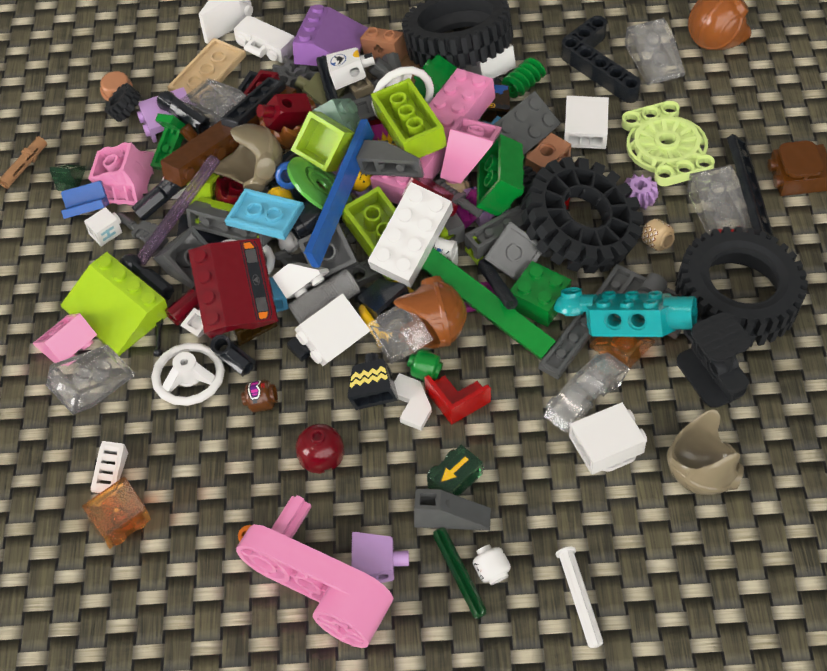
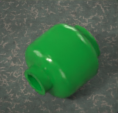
[407,348,443,382]

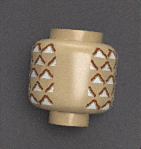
[641,219,675,251]

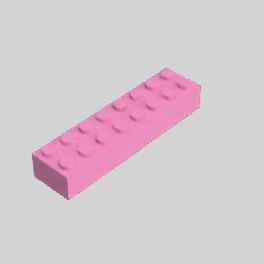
[370,68,496,204]

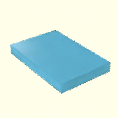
[225,188,305,240]

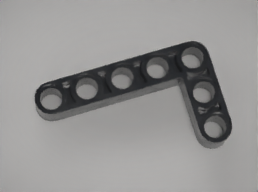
[561,15,641,103]

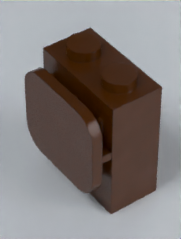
[768,140,827,196]

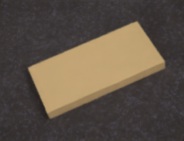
[167,38,246,105]

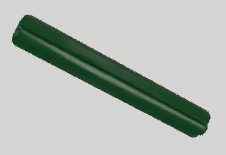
[433,527,486,619]

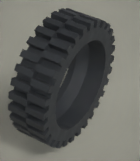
[402,0,514,69]
[675,226,808,347]

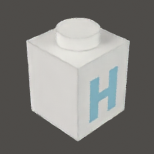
[84,207,122,247]

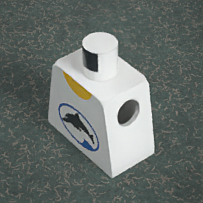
[326,47,375,90]

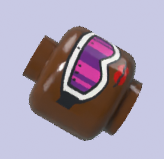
[241,380,278,413]

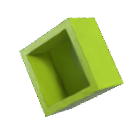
[291,111,355,172]

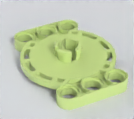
[621,101,715,186]

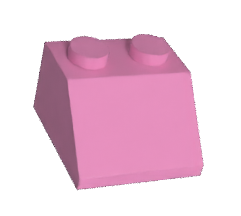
[33,313,97,365]

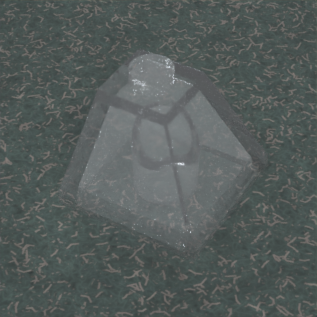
[366,306,434,364]

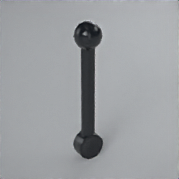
[153,318,164,357]

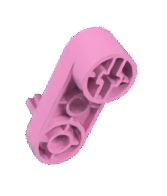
[236,495,394,648]

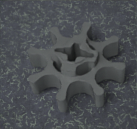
[272,55,319,88]

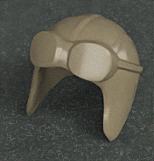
[209,123,283,192]
[667,409,744,495]

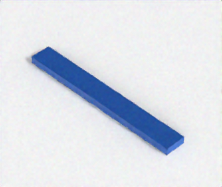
[304,119,374,268]

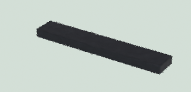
[727,134,774,240]

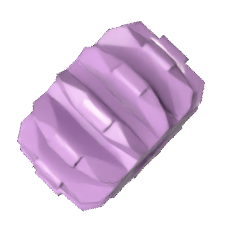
[625,174,658,210]

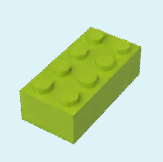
[371,78,447,158]
[342,186,396,281]

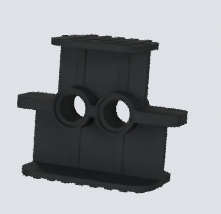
[677,312,751,408]

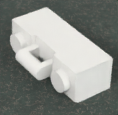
[234,15,295,63]

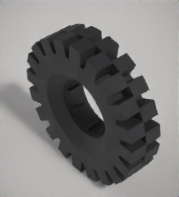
[521,157,643,274]

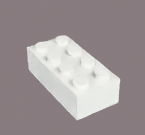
[368,182,453,288]

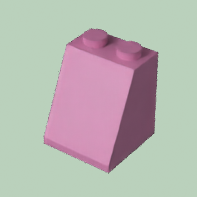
[440,116,502,184]

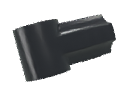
[210,335,256,377]

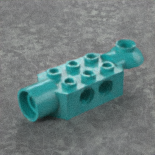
[554,287,698,337]

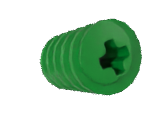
[502,57,546,98]

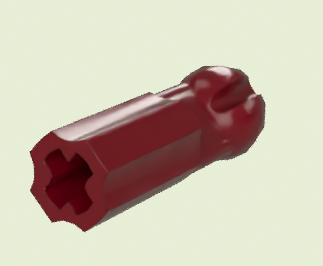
[165,289,199,325]

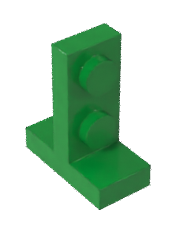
[150,113,186,170]

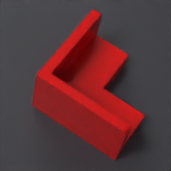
[425,375,491,425]

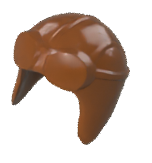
[688,0,752,51]
[394,276,467,349]

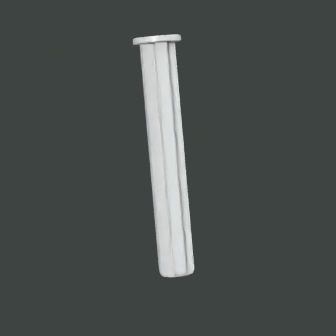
[556,546,603,648]

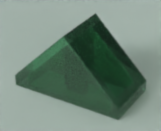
[50,164,85,191]

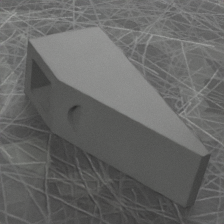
[414,489,491,531]

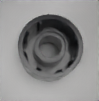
[291,200,321,240]

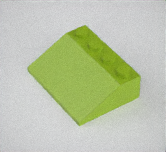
[61,252,168,356]

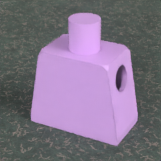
[351,532,409,583]

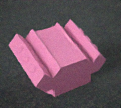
[88,142,154,205]

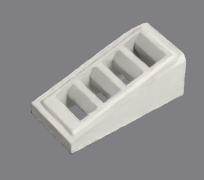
[90,441,128,495]

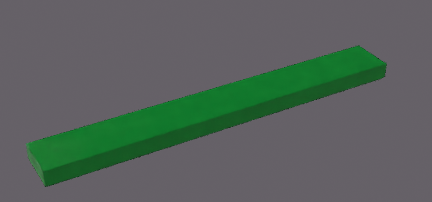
[422,248,556,360]

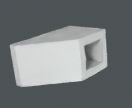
[272,262,329,299]

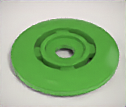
[287,157,353,215]

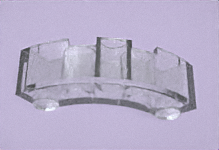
[543,352,630,433]

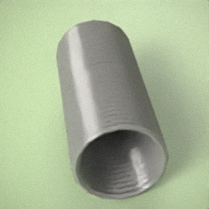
[288,269,360,324]

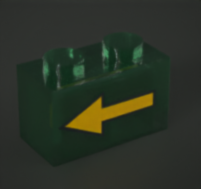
[427,444,483,496]

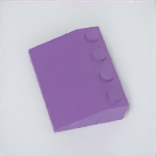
[293,5,368,66]

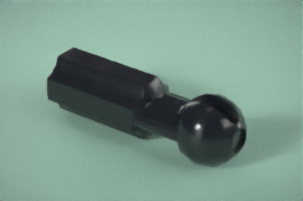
[157,91,211,134]
[132,179,187,220]
[120,254,174,301]

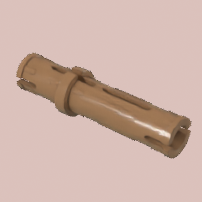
[0,136,47,189]

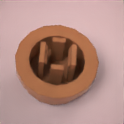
[100,71,133,101]

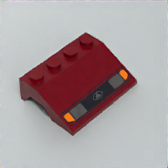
[188,238,279,339]

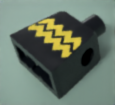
[347,353,398,410]

